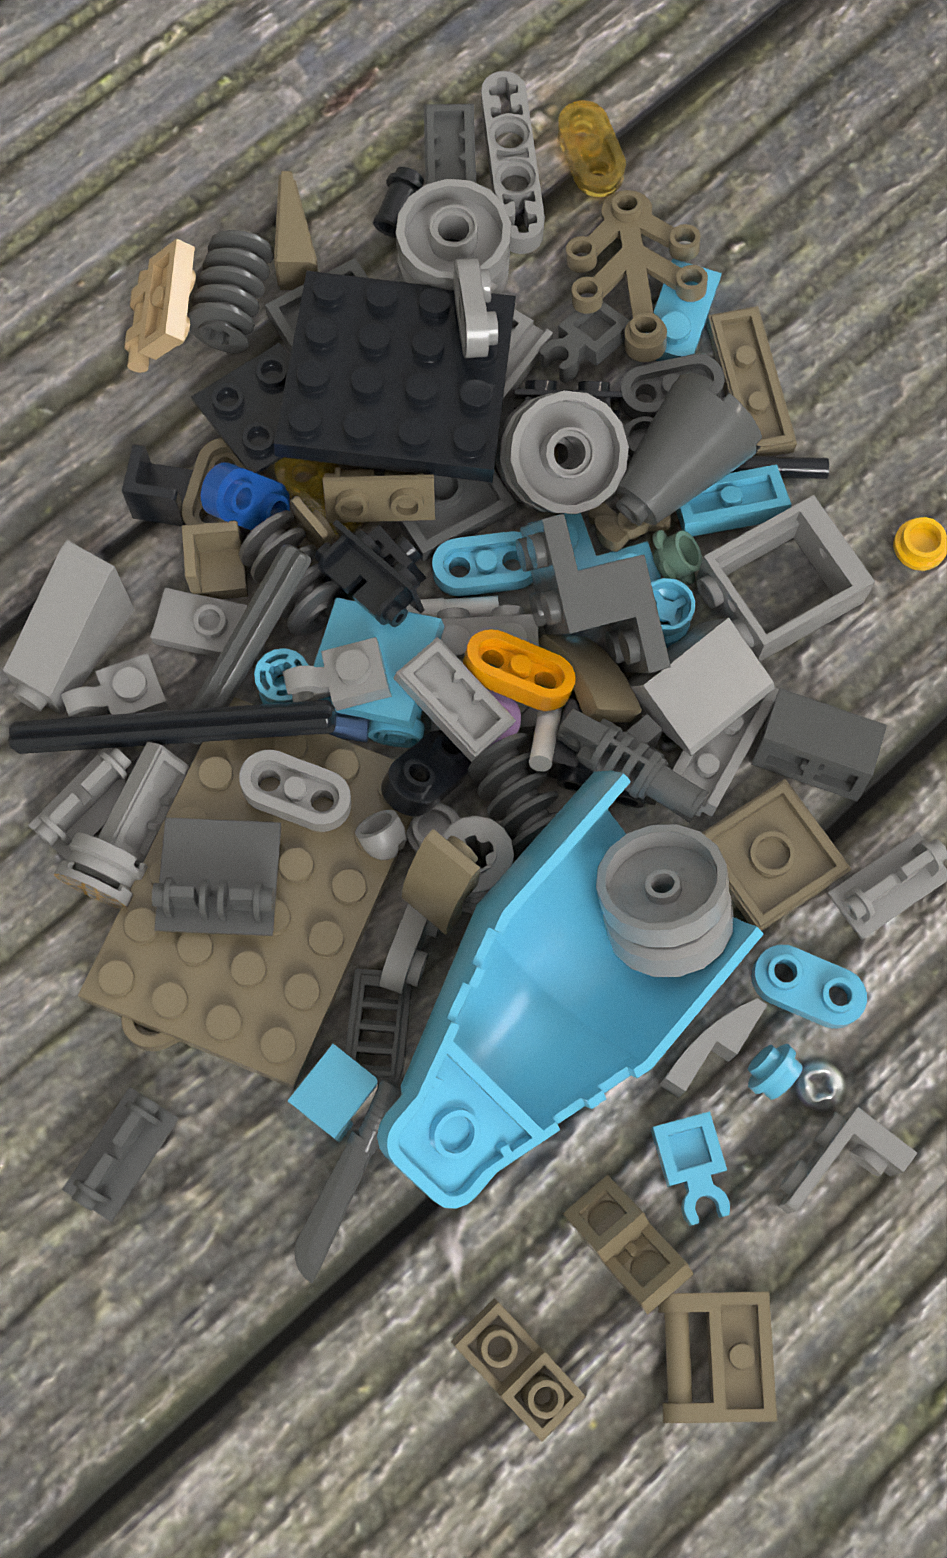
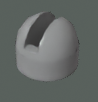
[355,810,407,861]

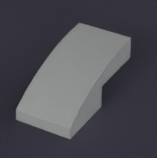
[659,998,768,1098]

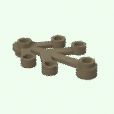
[566,190,708,362]

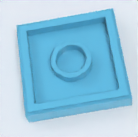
[314,598,445,729]

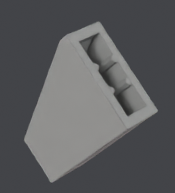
[3,540,135,715]

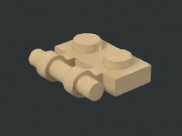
[124,239,196,373]

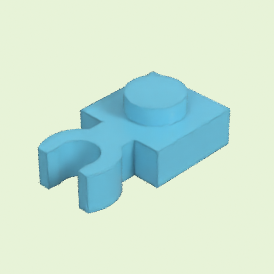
[651,1112,730,1226]

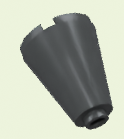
[615,372,762,525]

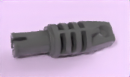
[558,709,709,823]

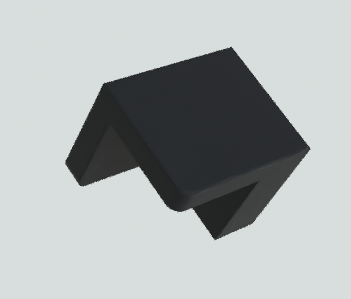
[121,444,193,527]

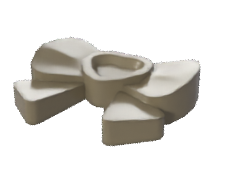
[588,502,671,552]

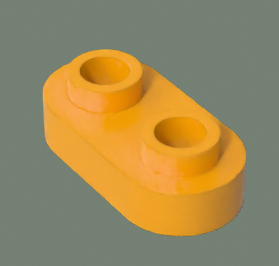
[463,629,576,711]

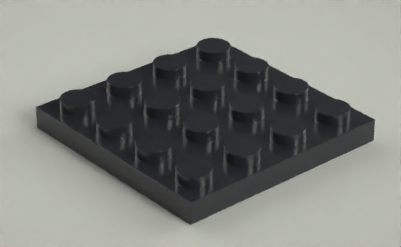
[274,271,516,483]

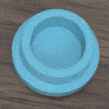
[748,1044,803,1100]

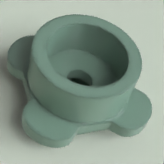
[653,530,702,586]

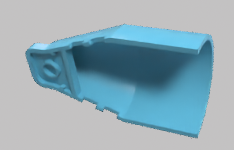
[377,770,764,1209]

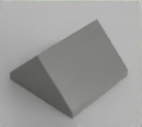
[627,617,775,756]

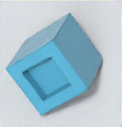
[288,1044,378,1142]

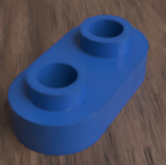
[200,462,290,530]

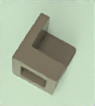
[182,521,248,599]

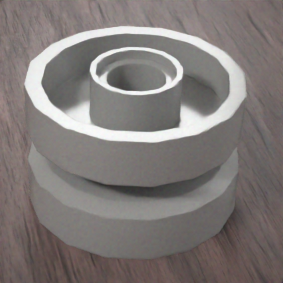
[396,179,511,294]
[495,391,629,514]
[596,824,733,977]

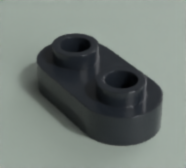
[381,730,471,816]

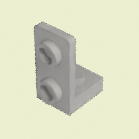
[778,1107,917,1214]

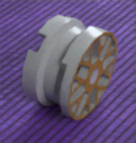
[54,832,148,909]

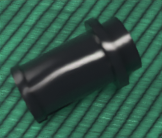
[373,167,425,238]

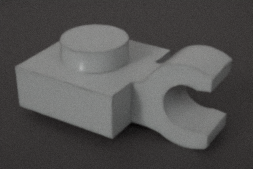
[283,637,392,711]
[61,653,169,718]

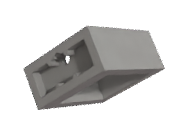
[697,495,875,662]

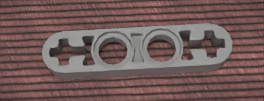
[481,71,545,254]

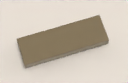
[706,306,797,456]

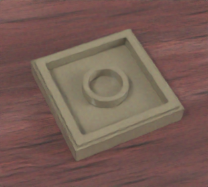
[702,779,852,931]

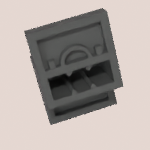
[516,514,671,673]

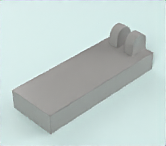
[673,688,779,817]

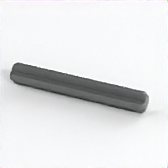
[189,544,311,746]

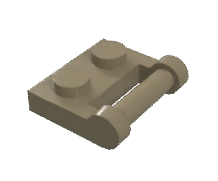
[658,1292,777,1423]

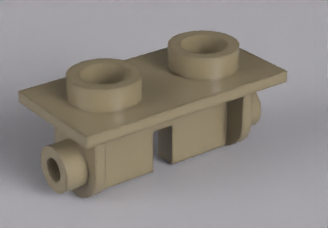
[323,467,435,523]

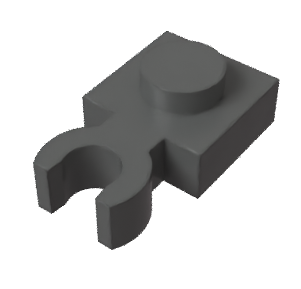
[539,295,631,383]

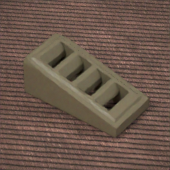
[274,171,318,290]

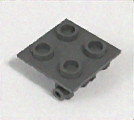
[152,817,281,936]

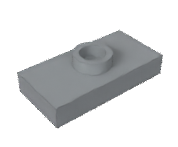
[150,588,266,666]
[393,637,516,762]
[98,741,190,867]

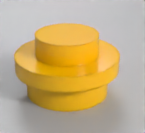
[893,517,947,571]

